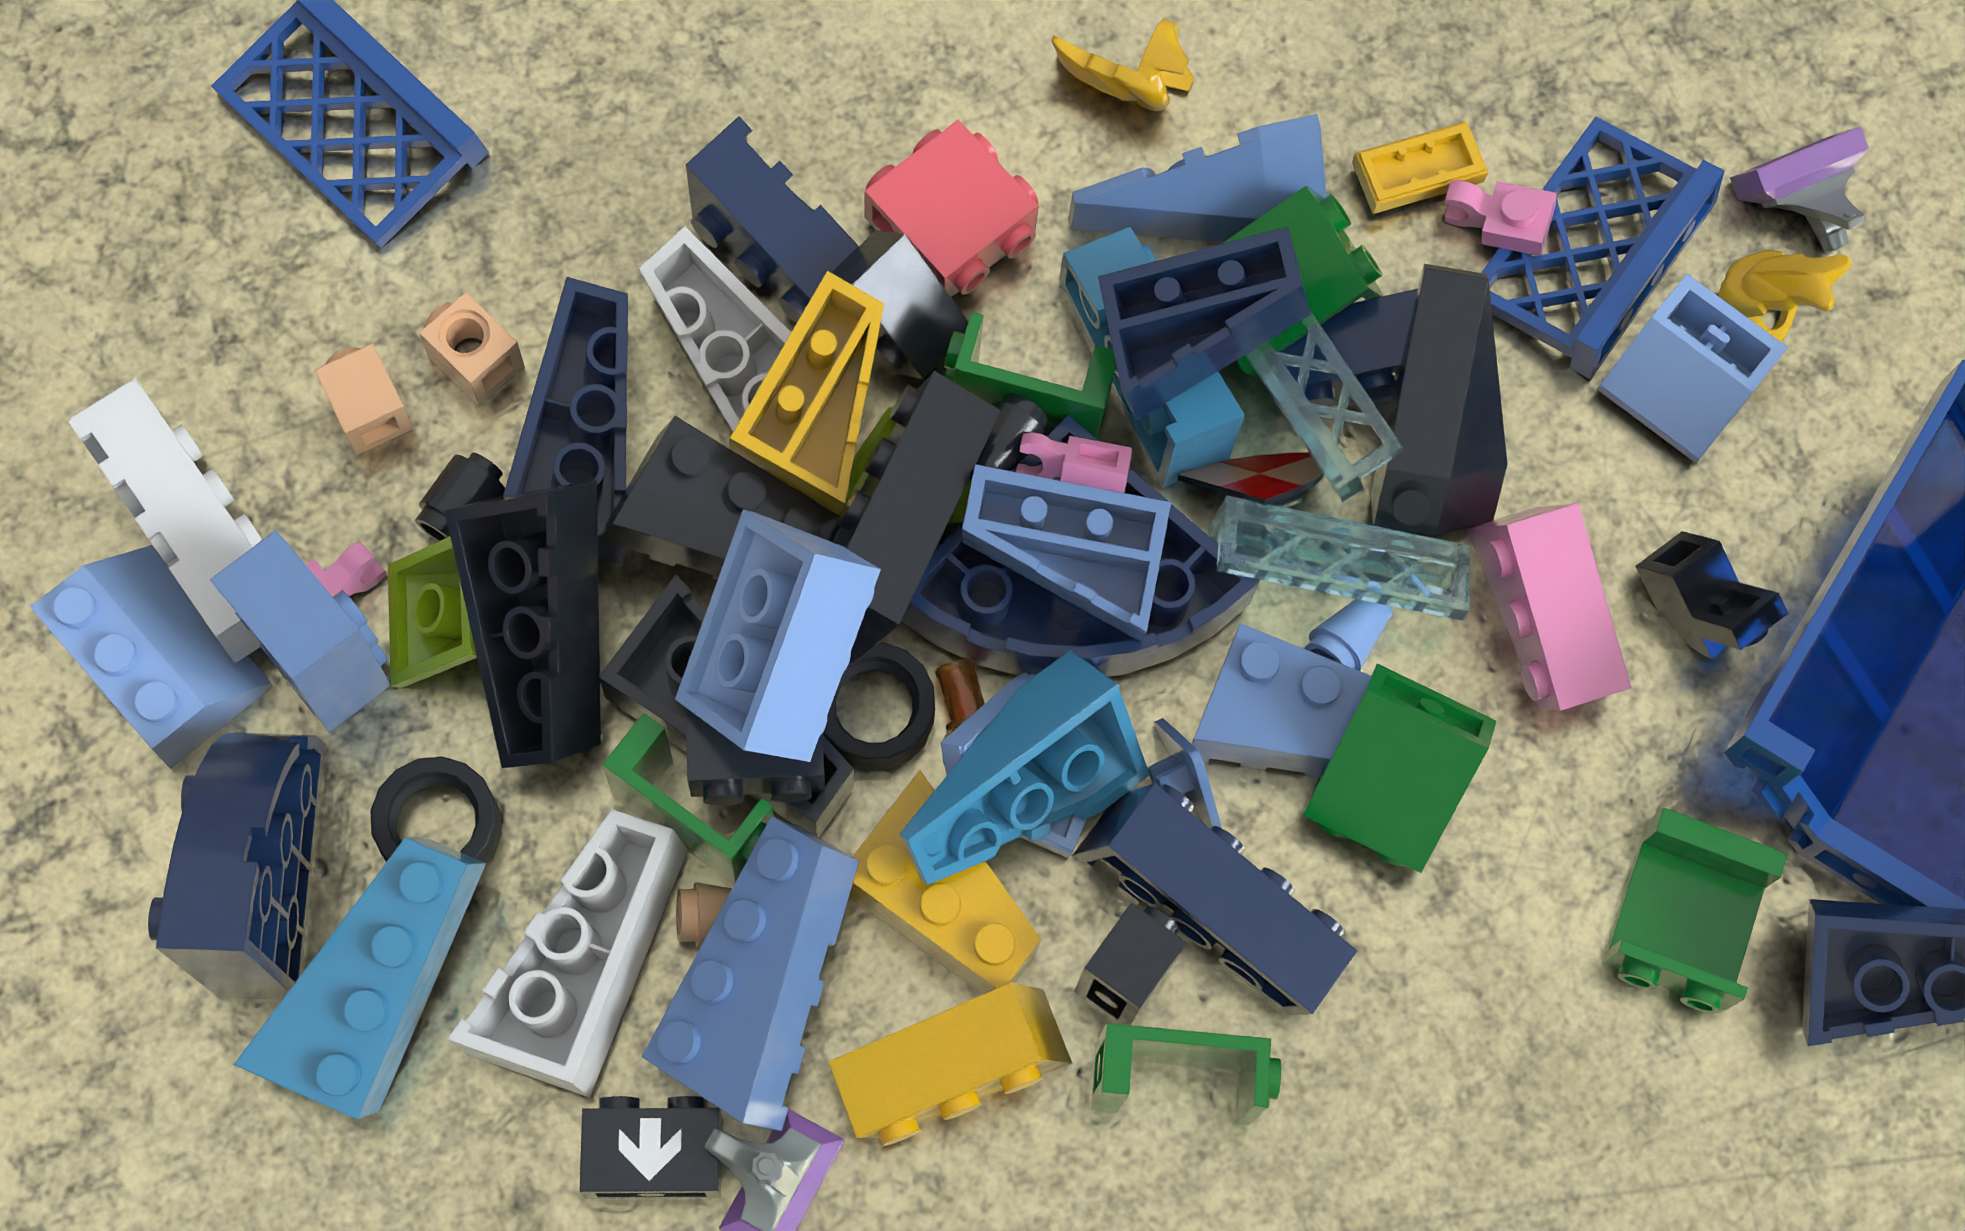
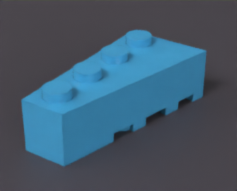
[1059,227,1245,488]
[233,837,486,1120]

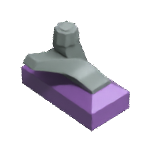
[1730,126,1869,252]
[705,1109,845,1231]

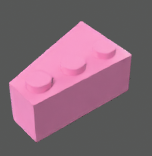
[1467,503,1632,711]

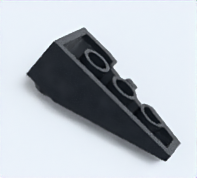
[1370,263,1508,536]

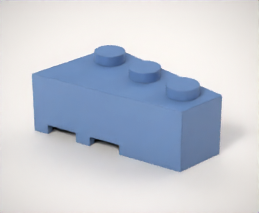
[962,464,1171,642]

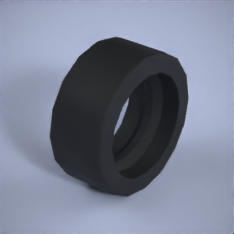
[823,642,935,771]
[370,756,502,864]

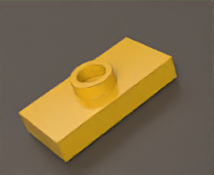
[1352,121,1488,214]

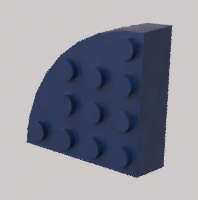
[901,415,1260,677]
[148,732,325,1000]

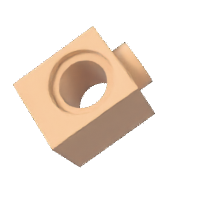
[419,292,524,406]
[314,343,413,456]

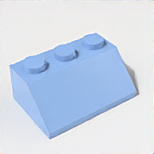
[675,509,881,762]
[30,545,273,769]

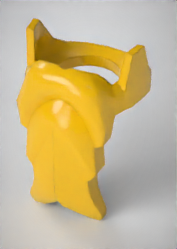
[1051,18,1195,112]
[1718,250,1852,342]

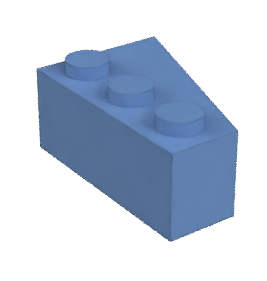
[210,530,391,733]

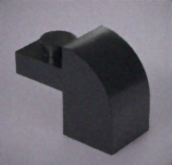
[1635,531,1789,658]

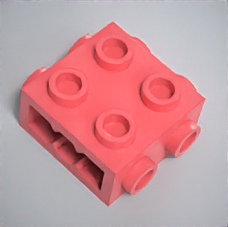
[864,119,1039,297]

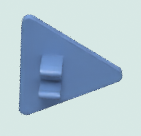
[1148,718,1222,829]

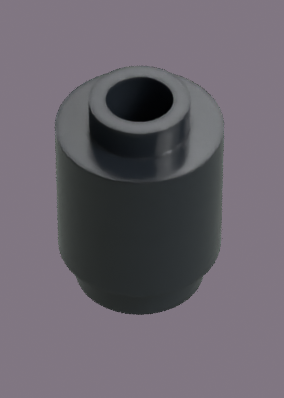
[415,452,505,542]

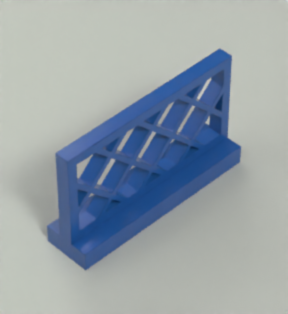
[211,0,489,248]
[1481,116,1725,380]

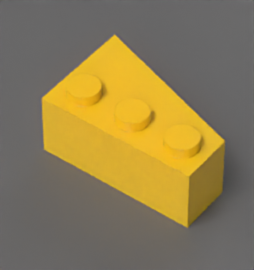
[729,271,884,515]
[849,770,1041,995]
[828,982,1072,1146]

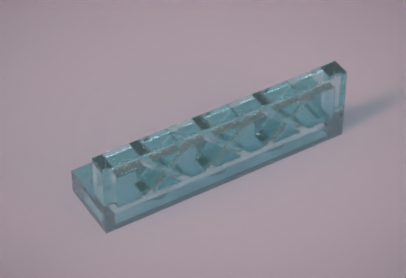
[1244,310,1404,503]
[1208,496,1471,620]

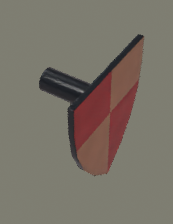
[1178,452,1328,551]

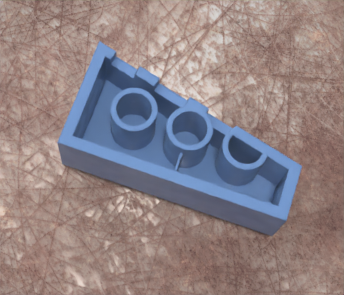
[1191,623,1371,778]
[642,816,859,1131]

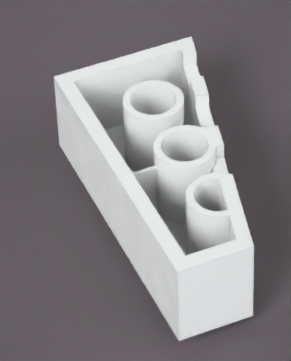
[639,226,864,433]
[67,378,262,663]
[447,809,687,1098]

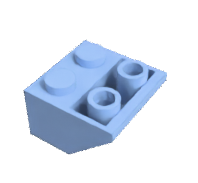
[1597,274,1788,463]

